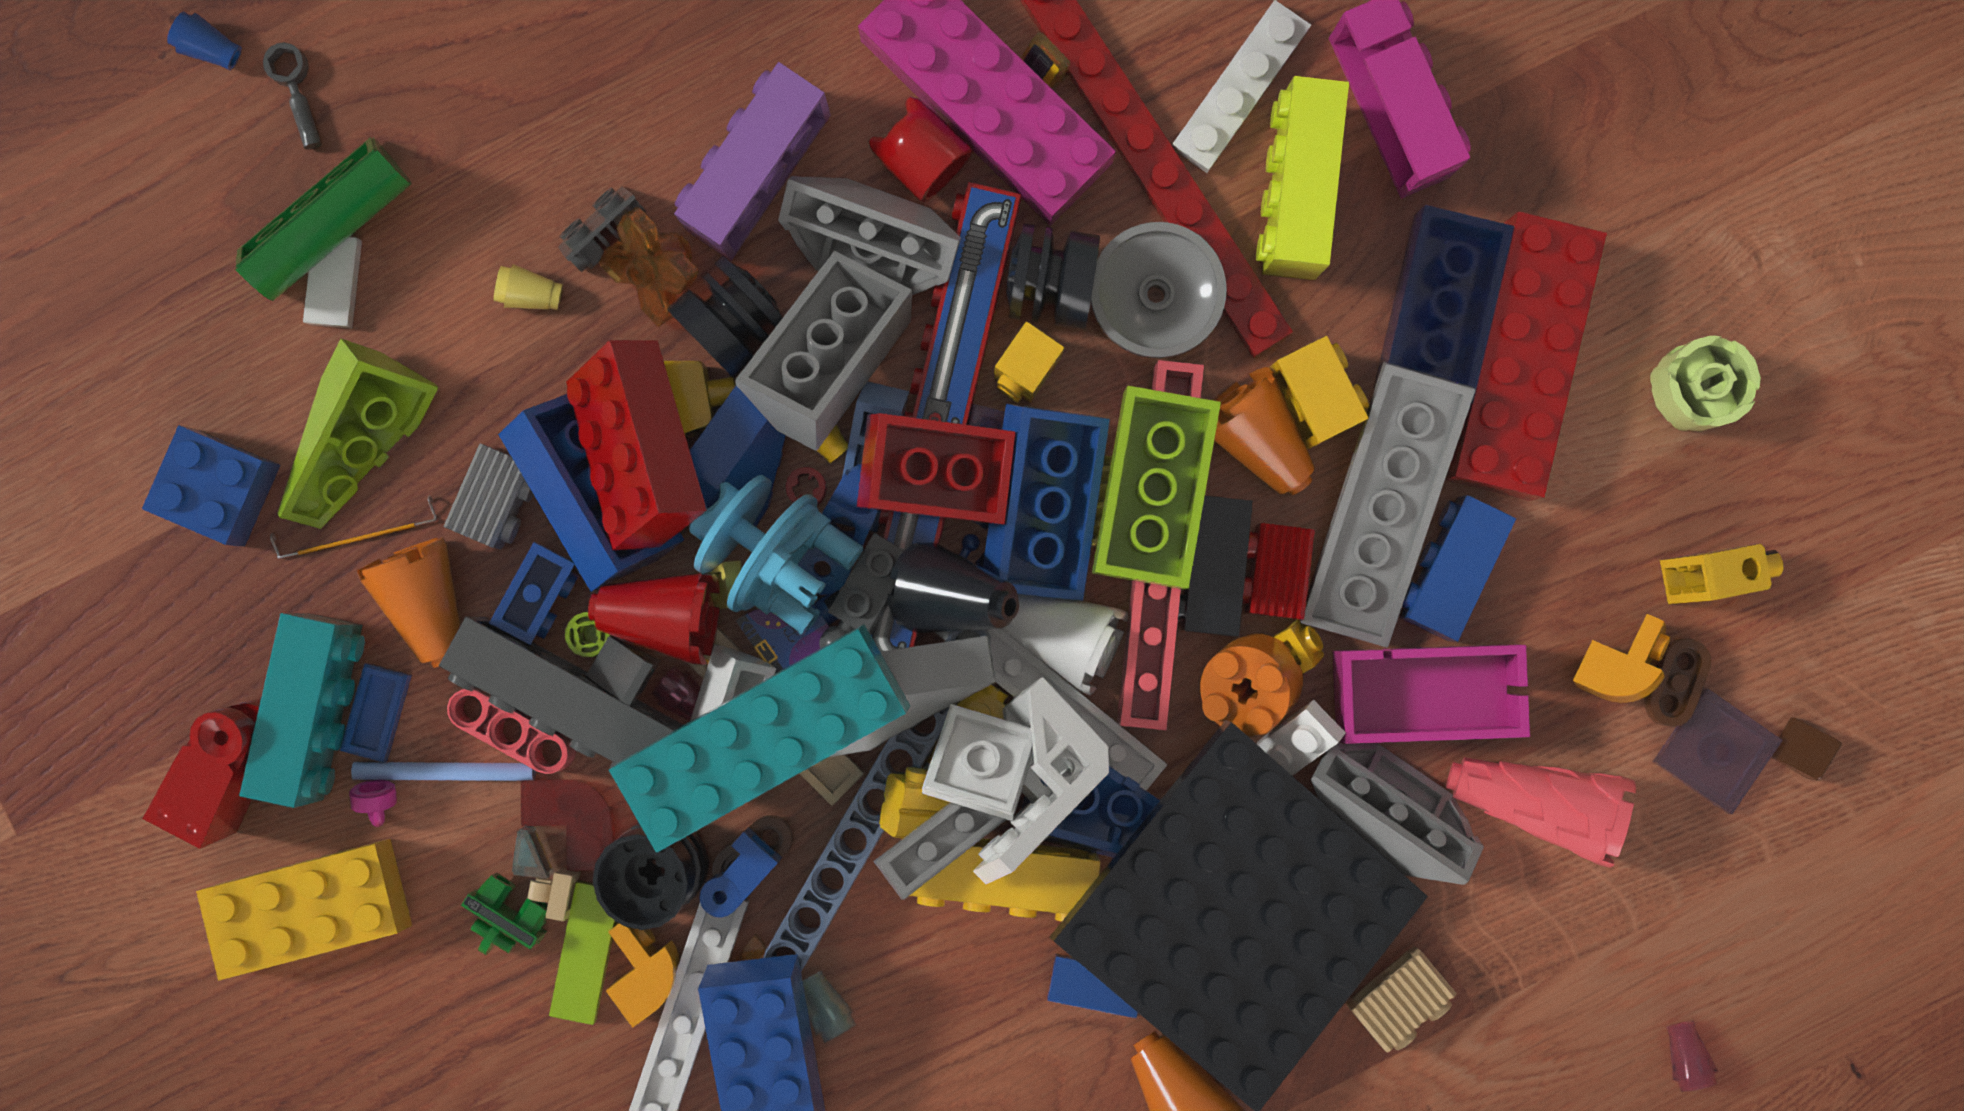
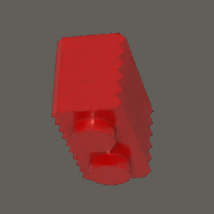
[1242,523,1315,620]

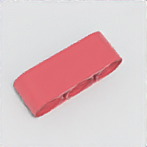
[447,688,576,774]

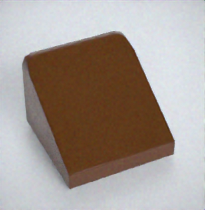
[1769,717,1842,781]

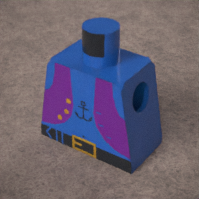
[736,590,840,674]

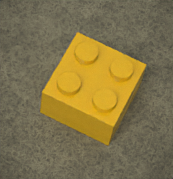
[1269,336,1369,450]

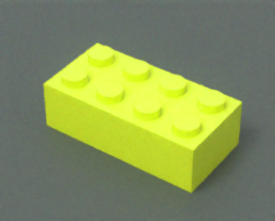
[1256,76,1349,280]

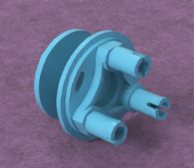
[689,475,864,636]

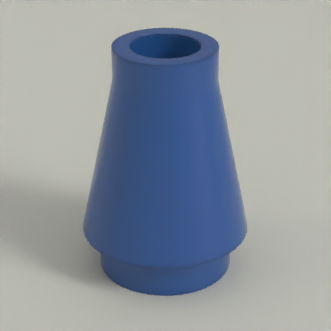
[167,11,242,70]

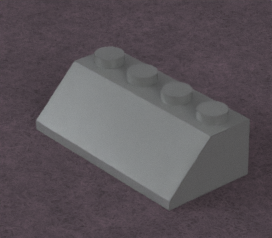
[736,251,912,451]

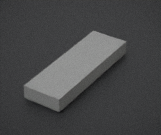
[873,802,1007,900]

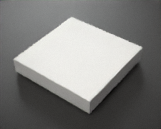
[922,704,1033,821]

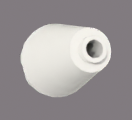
[1001,594,1128,695]

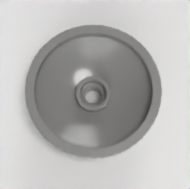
[1091,222,1227,359]

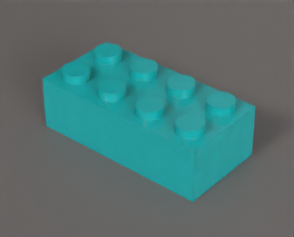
[239,613,365,808]

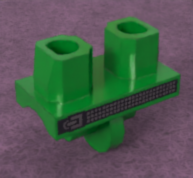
[461,873,548,955]

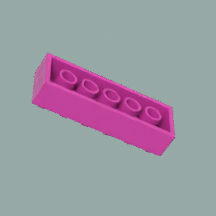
[858,0,1116,226]

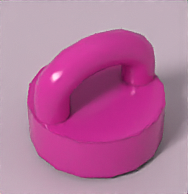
[349,780,397,827]

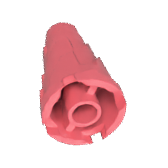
[1446,757,1636,868]

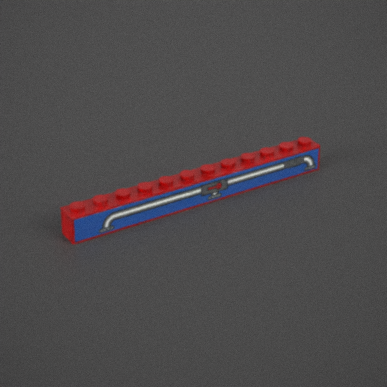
[871,182,1021,652]

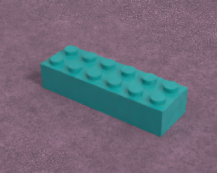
[609,624,911,853]

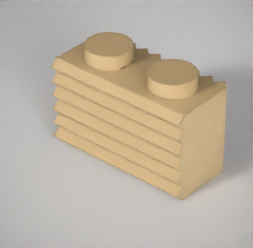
[1345,946,1457,1052]

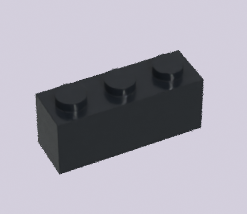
[1178,496,1253,637]

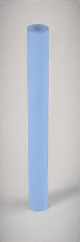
[351,762,536,781]

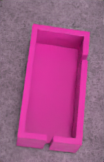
[1329,0,1471,199]
[1332,644,1530,744]

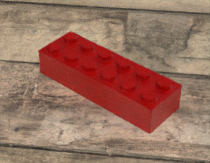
[1445,211,1607,501]

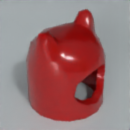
[868,97,973,203]

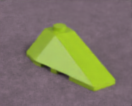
[277,338,438,529]

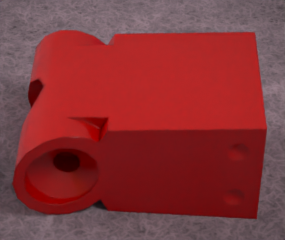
[142,699,261,849]

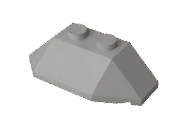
[778,176,961,295]
[1311,743,1484,885]

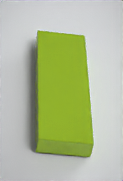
[549,880,616,1025]

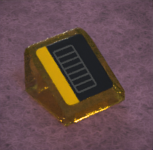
[1020,32,1070,90]

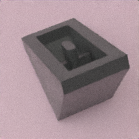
[586,636,661,706]

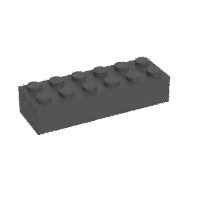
[439,617,684,768]

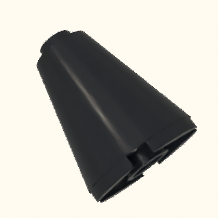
[888,542,1019,633]

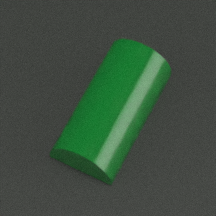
[235,137,412,301]

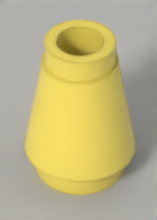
[494,264,563,310]

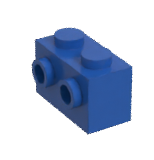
[489,542,579,645]

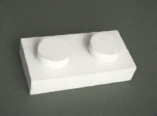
[1256,700,1346,775]

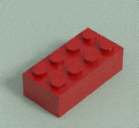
[566,340,707,550]

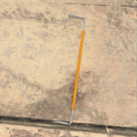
[270,495,437,559]

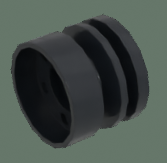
[1006,223,1100,330]
[667,256,783,378]
[593,822,709,930]

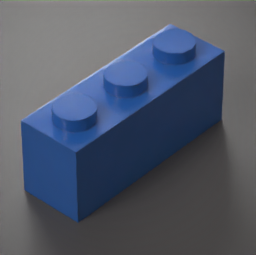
[1400,495,1517,642]

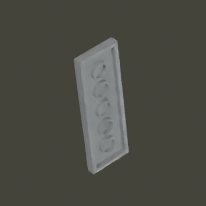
[1300,361,1476,648]

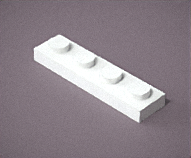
[1172,0,1311,173]

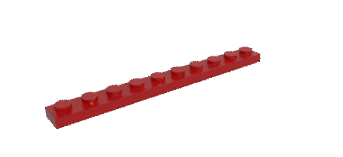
[1020,0,1293,358]

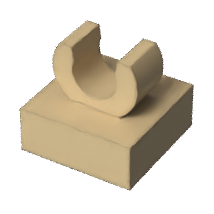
[527,867,581,921]

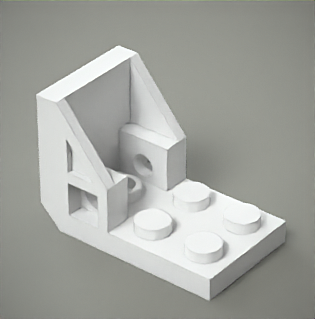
[973,677,1109,885]

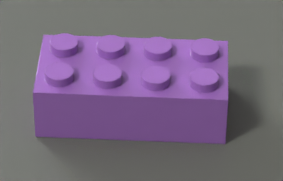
[674,62,831,261]

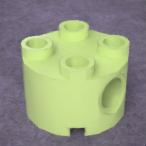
[1650,335,1761,432]

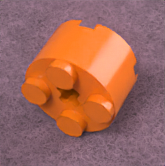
[1200,633,1303,736]

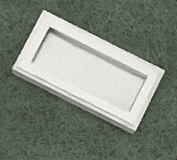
[303,237,362,329]

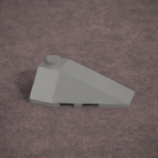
[829,636,996,757]

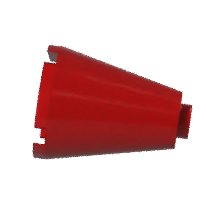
[588,573,720,666]

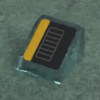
[512,824,554,879]

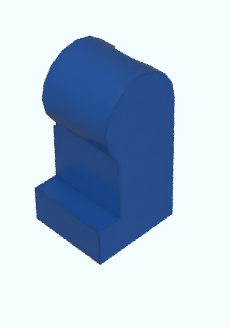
[699,827,782,918]

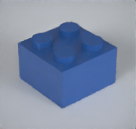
[142,425,281,547]

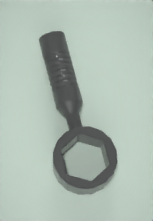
[263,42,322,150]

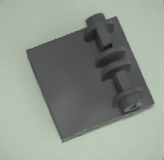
[558,186,646,272]

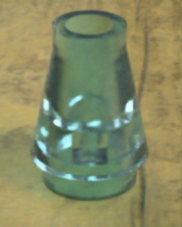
[803,971,856,1043]

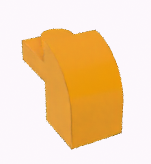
[1573,614,1671,703]
[606,923,680,1028]

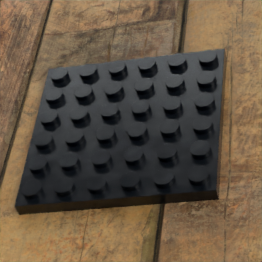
[1049,720,1428,1111]

